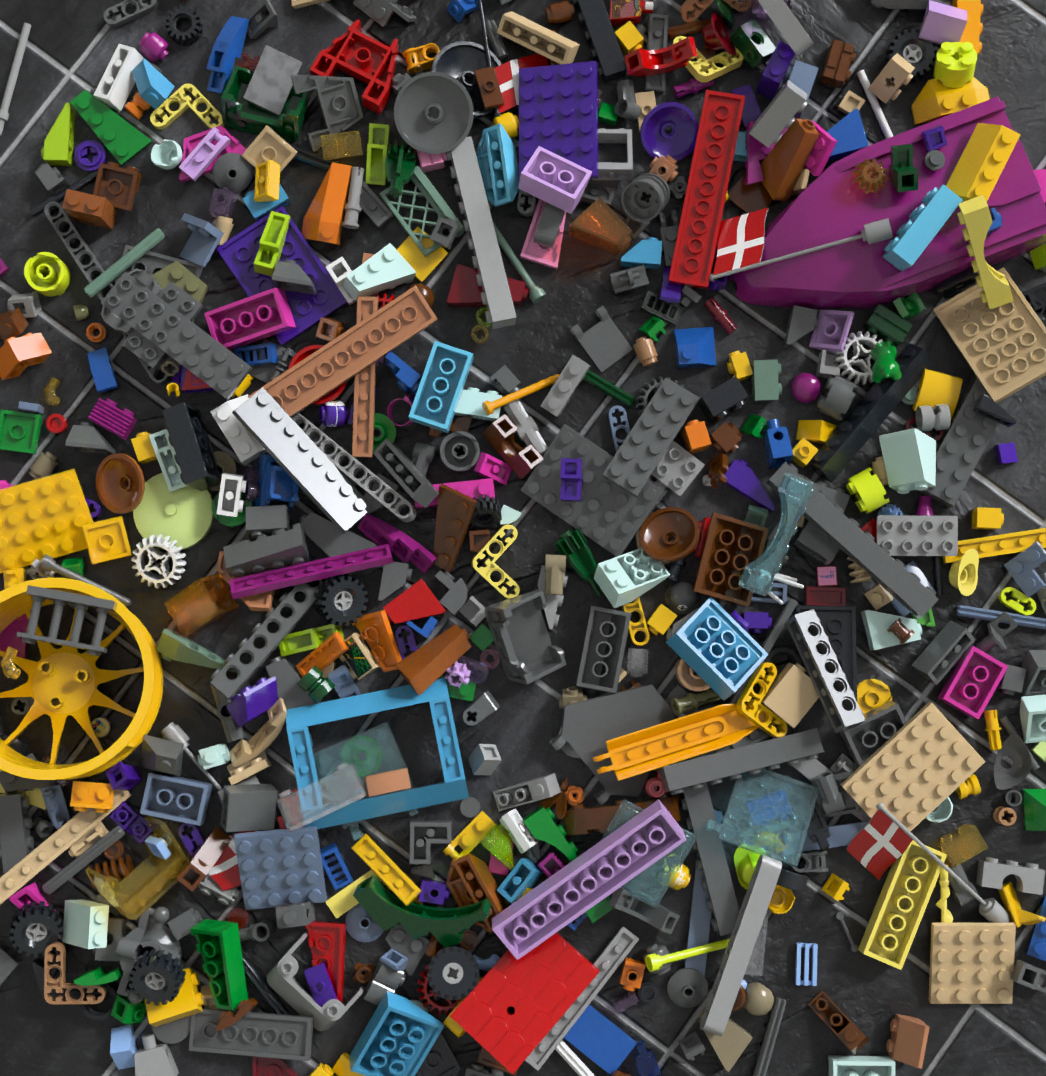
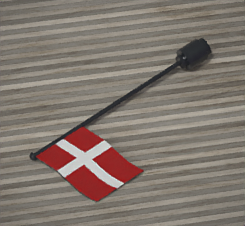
[478,0,549,117]

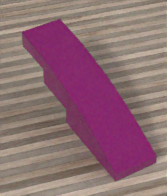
[357,513,437,574]

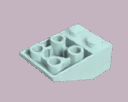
[594,548,670,608]

